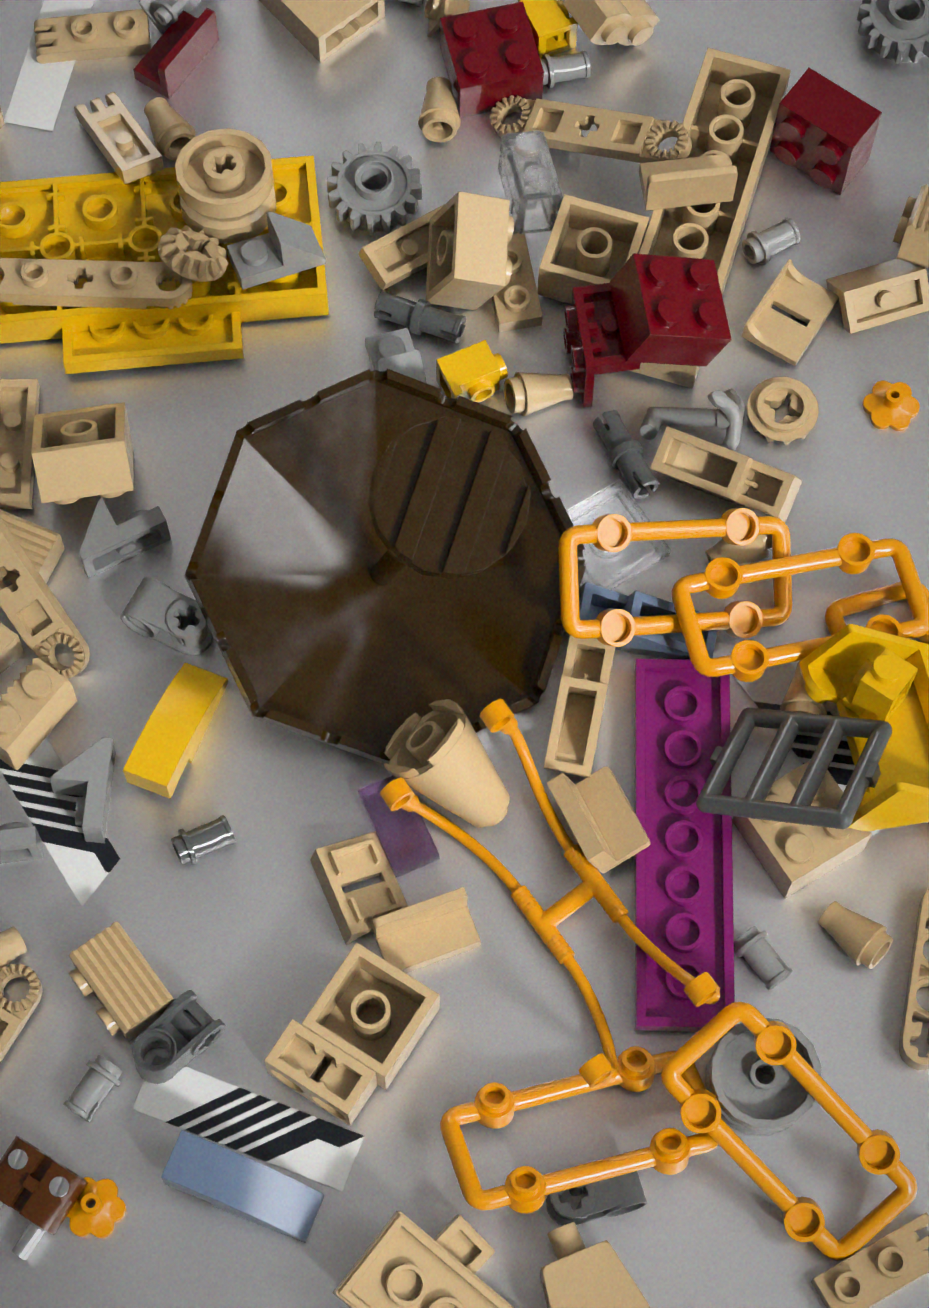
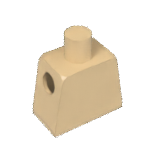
[540,1222,650,1308]

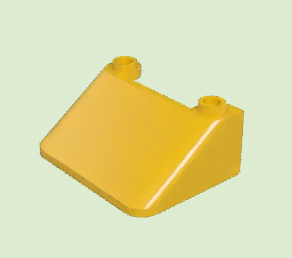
[799,624,929,832]

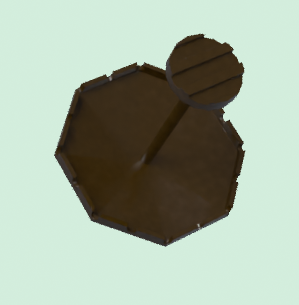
[184,369,586,764]

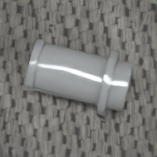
[540,51,591,88]
[742,218,801,265]
[734,926,793,991]
[63,1055,123,1122]

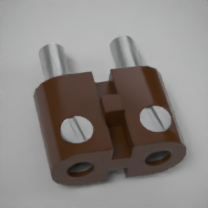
[0,1136,89,1260]

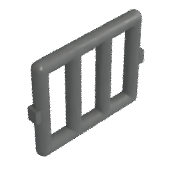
[696,707,892,829]

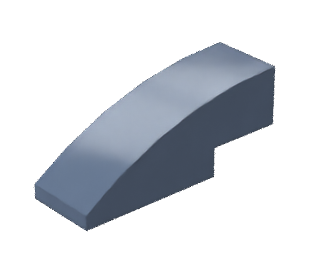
[564,582,718,660]
[161,1130,324,1243]

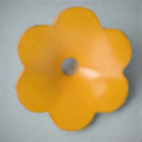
[862,380,920,431]
[67,1177,126,1239]

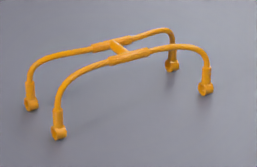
[380,699,720,1088]

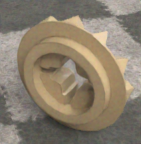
[158,225,228,282]
[746,377,819,446]

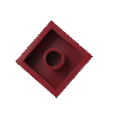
[440,1,544,118]
[769,68,882,195]
[610,253,732,366]

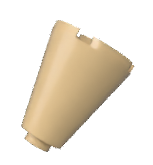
[384,699,510,828]

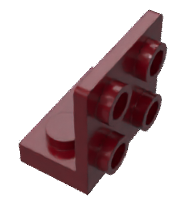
[563,283,641,408]

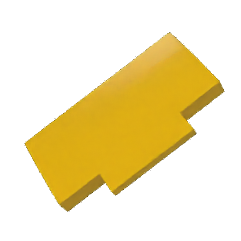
[0,155,329,374]

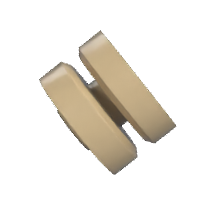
[175,128,277,244]

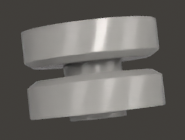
[705,1018,821,1136]

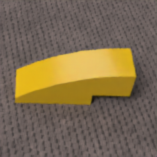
[123,662,228,799]

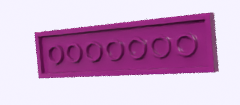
[635,659,735,1033]

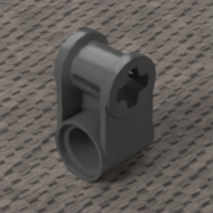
[132,990,226,1084]
[546,1171,647,1225]

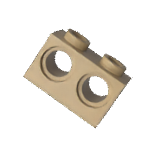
[264,1019,377,1126]

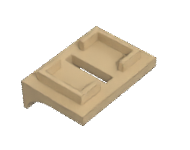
[741,259,839,366]
[310,831,408,945]

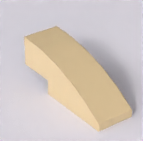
[650,426,802,523]
[544,635,616,777]

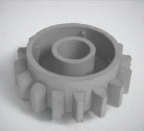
[857,0,929,64]
[327,142,422,235]

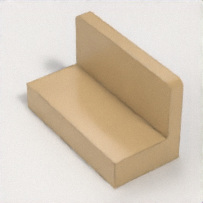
[639,154,738,211]
[826,259,929,334]
[547,766,651,874]
[372,887,481,973]

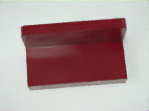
[133,8,219,99]

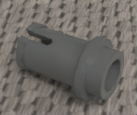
[171,815,236,865]

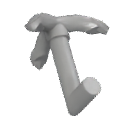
[640,388,745,451]

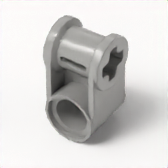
[120,577,213,655]

